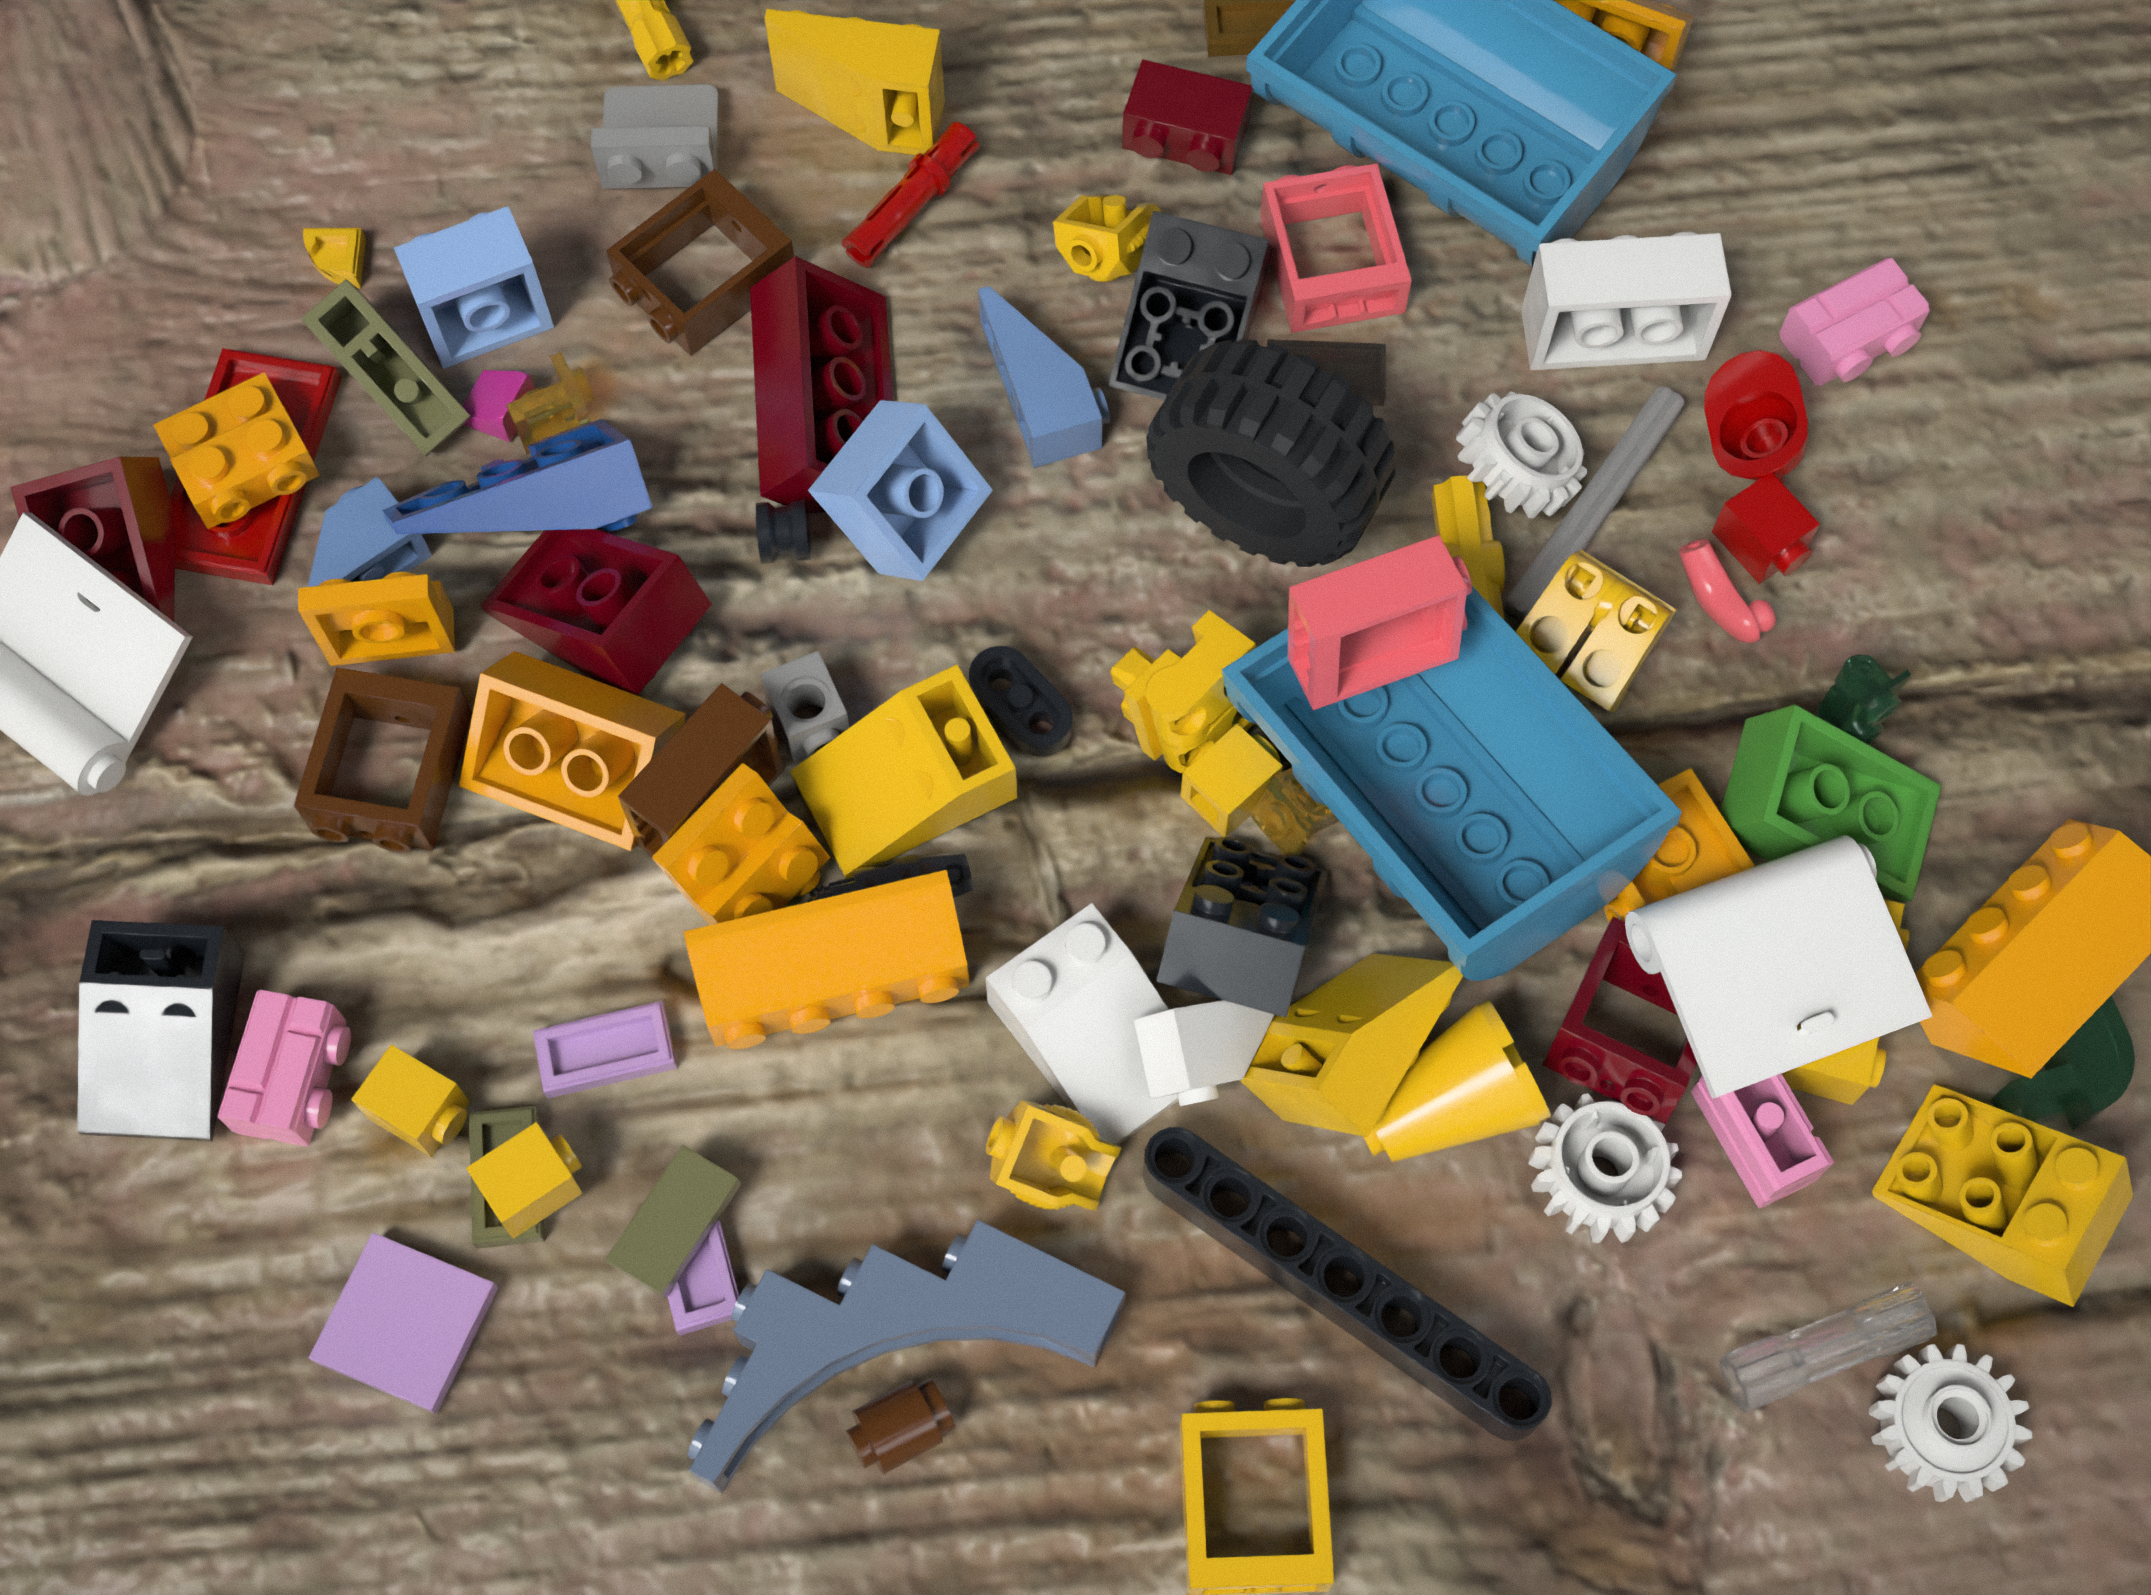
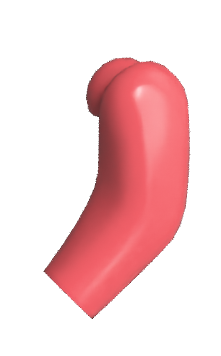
[1679,539,1776,643]

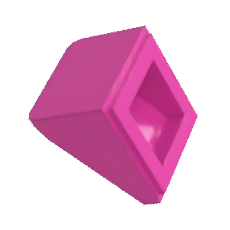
[462,370,537,443]

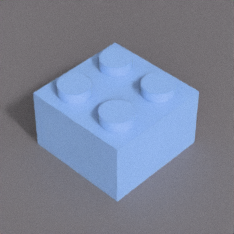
[394,206,554,369]
[808,400,993,581]

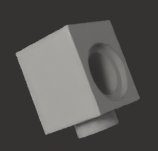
[760,651,850,763]

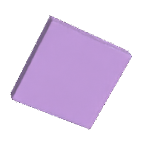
[308,1232,498,1414]

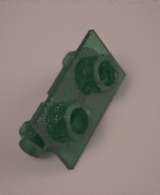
[1817,655,1912,745]

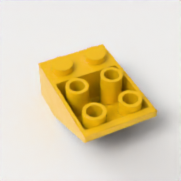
[765,9,945,155]
[790,664,1017,879]
[1239,953,1463,1137]
[1872,1084,2133,1307]

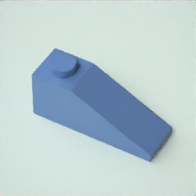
[978,286,1110,468]

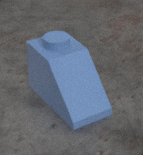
[308,476,432,587]

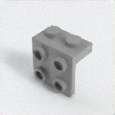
[591,84,719,189]

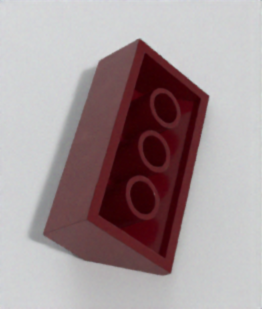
[750,256,893,513]

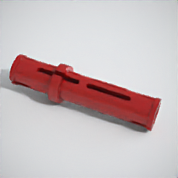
[842,122,980,268]

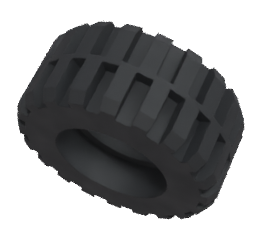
[1146,339,1396,567]

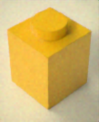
[1180,723,1283,837]
[351,1044,470,1158]
[466,1122,582,1239]

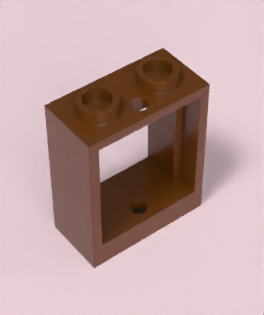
[606,168,794,356]
[294,667,472,853]
[617,683,784,856]

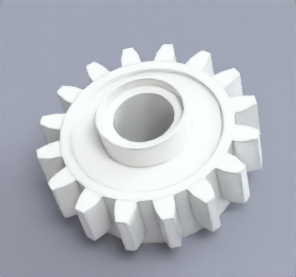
[1456,392,1587,519]
[1528,1093,1682,1243]
[1869,1344,2032,1502]

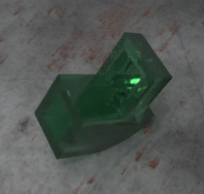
[1990,996,2135,1131]

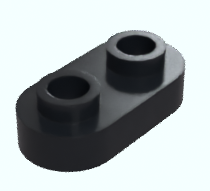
[969,646,1072,757]

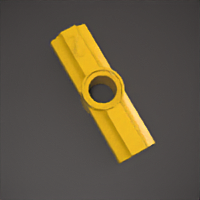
[1431,475,1505,619]

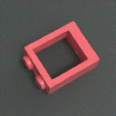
[1260,163,1412,333]
[1288,535,1472,710]

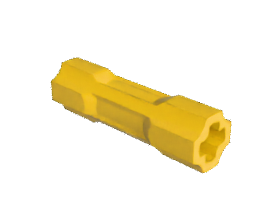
[615,0,694,81]

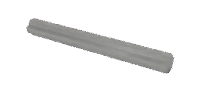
[1505,386,1684,622]

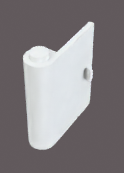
[0,513,193,796]
[1625,835,1933,1099]

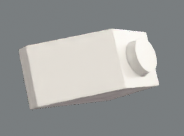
[1134,1000,1275,1106]

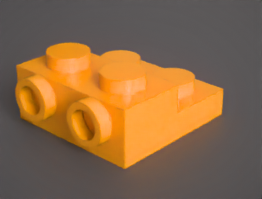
[153,372,320,529]
[298,572,455,666]
[652,763,831,925]
[1604,768,1755,922]

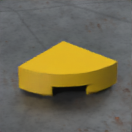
[303,228,366,289]

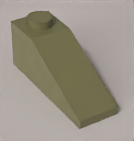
[301,279,472,457]

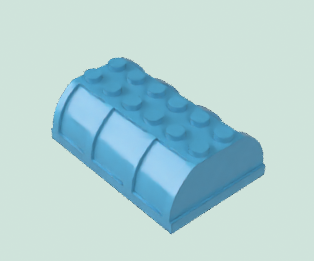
[1246,0,1677,268]
[1222,586,1682,981]

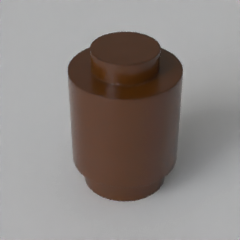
[846,1378,955,1475]

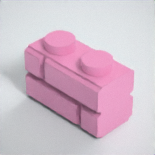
[1779,258,1930,386]
[217,990,351,1147]
[1691,1074,1834,1209]

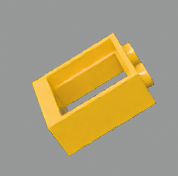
[1179,1398,1334,1595]

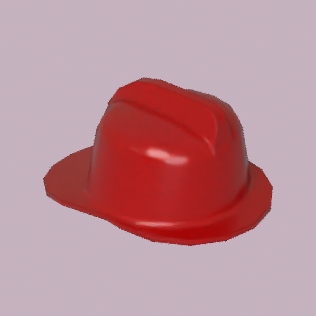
[1704,350,1809,483]

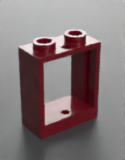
[1542,916,1697,1124]

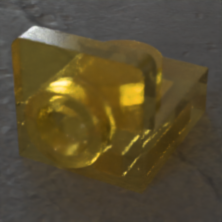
[506,351,595,455]
[1251,768,1340,855]

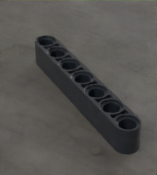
[1143,1127,1552,1441]

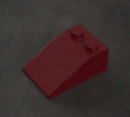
[11,456,175,623]
[480,529,712,696]

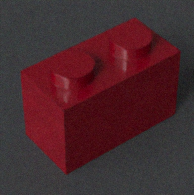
[1122,59,1253,175]

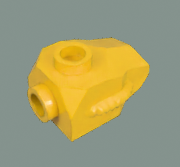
[1053,194,1161,282]
[986,1100,1122,1211]

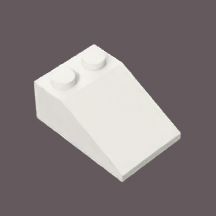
[985,903,1179,1146]

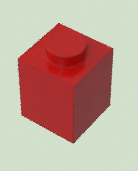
[1711,474,1820,585]

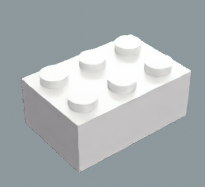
[1521,232,1732,370]

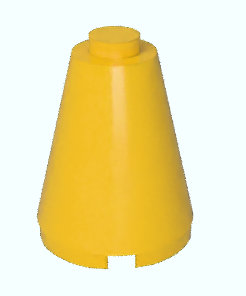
[1363,1000,1551,1162]

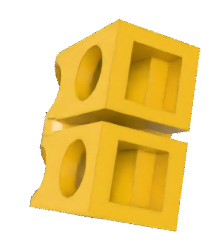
[1516,549,1678,712]
[1110,610,1257,773]

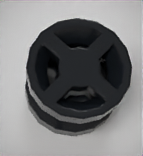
[756,499,811,564]

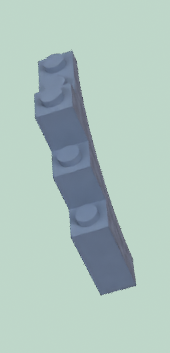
[687,1219,1125,1494]

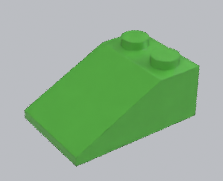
[1720,704,1941,902]

